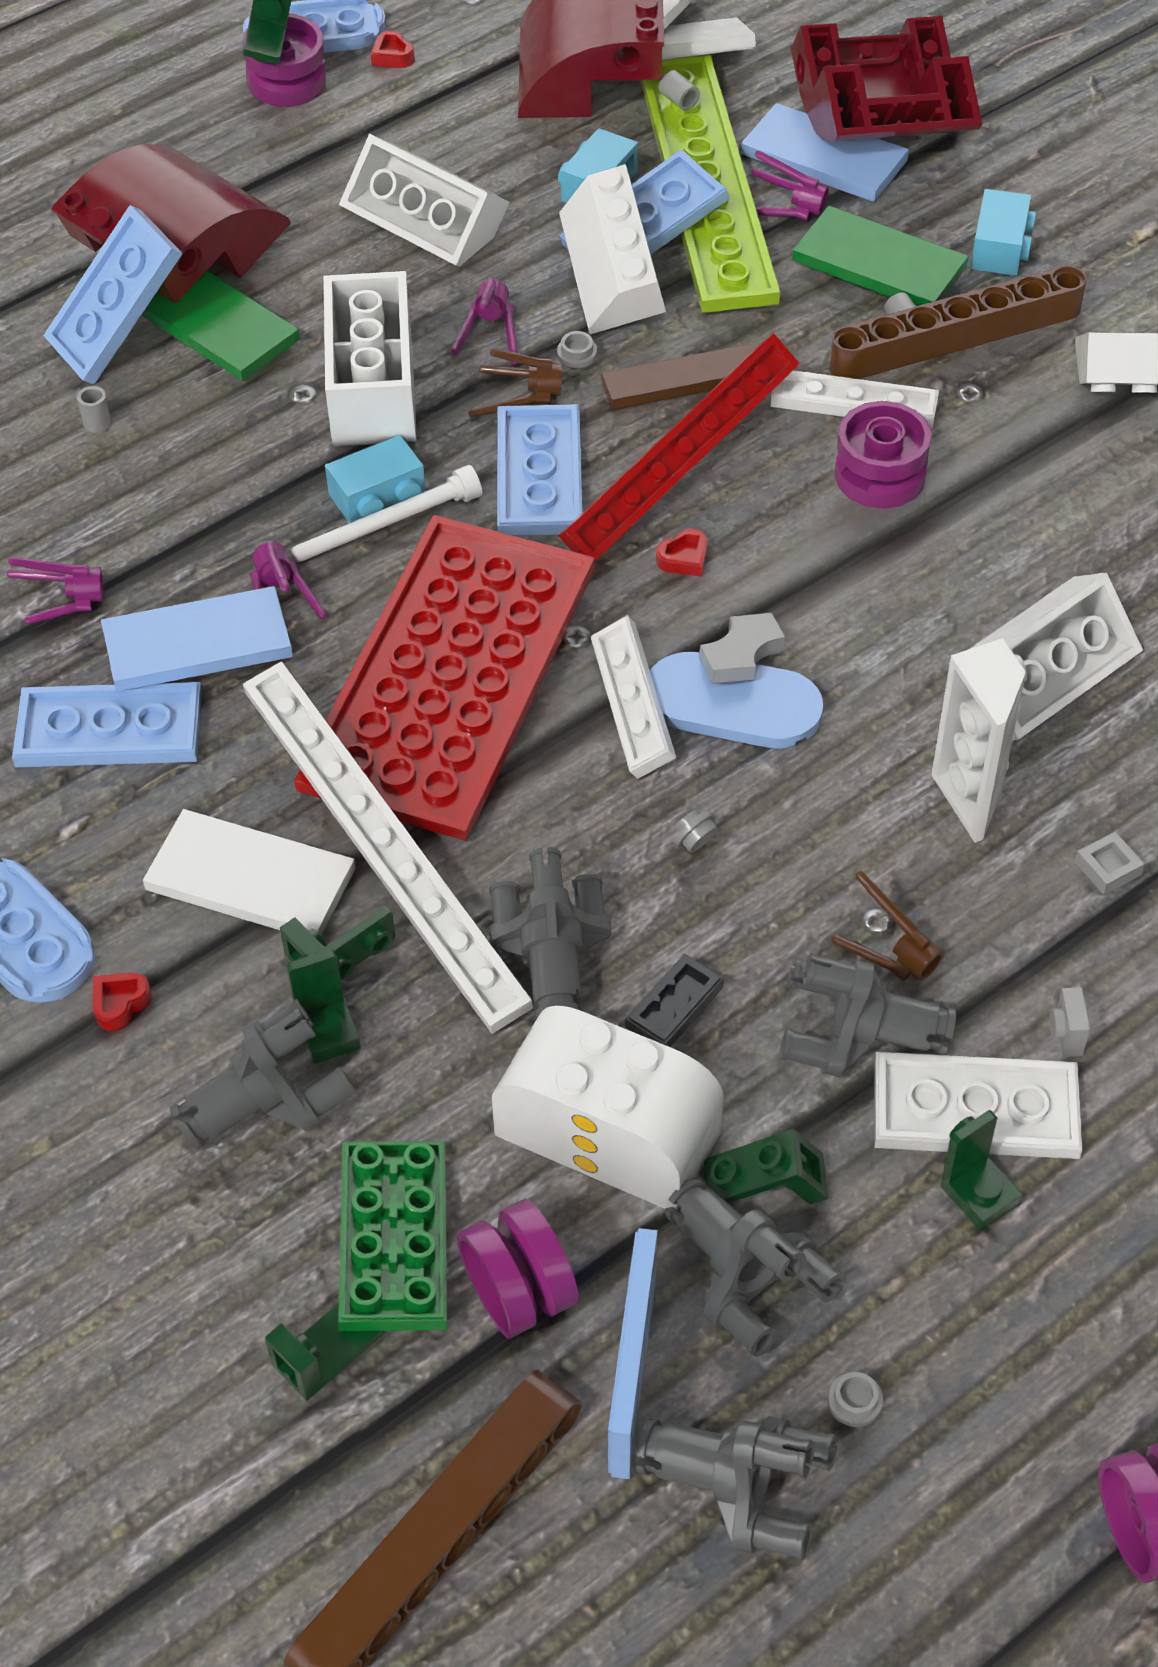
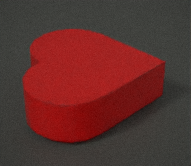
[371,31,415,68]
[656,529,708,577]
[93,972,152,1031]

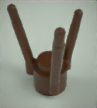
[468,348,562,417]
[831,871,945,981]

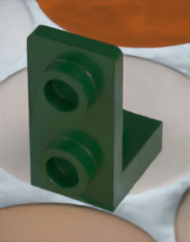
[242,0,292,64]
[279,906,395,980]
[286,949,361,1064]
[940,1110,1023,1231]
[704,1129,828,1205]
[264,1303,386,1401]

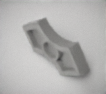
[699,613,785,684]

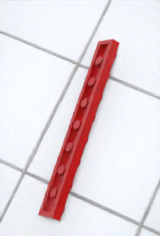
[558,333,800,561]

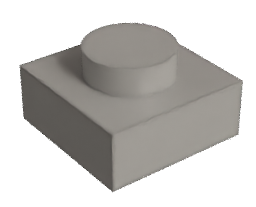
[1075,832,1145,895]
[1050,987,1090,1057]

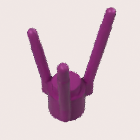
[752,151,829,221]
[451,278,518,366]
[250,542,327,619]
[6,557,103,625]

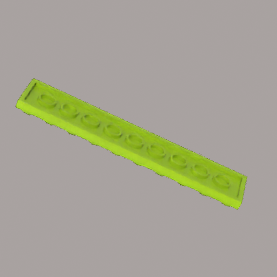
[640,54,780,313]

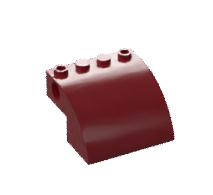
[518,0,664,118]
[790,16,983,142]
[50,144,291,303]

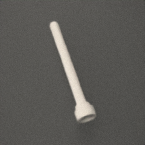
[291,465,482,562]

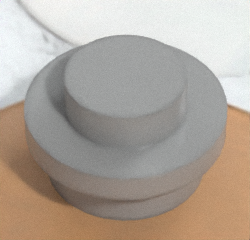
[557,331,597,368]
[674,810,718,853]
[828,1372,883,1427]

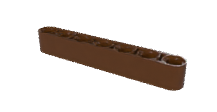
[829,266,1087,379]
[284,1369,582,1667]

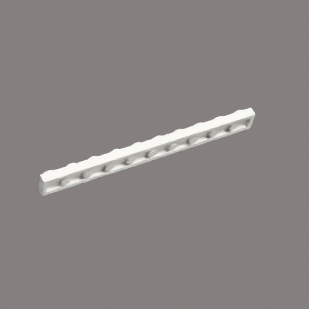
[242,661,533,1034]

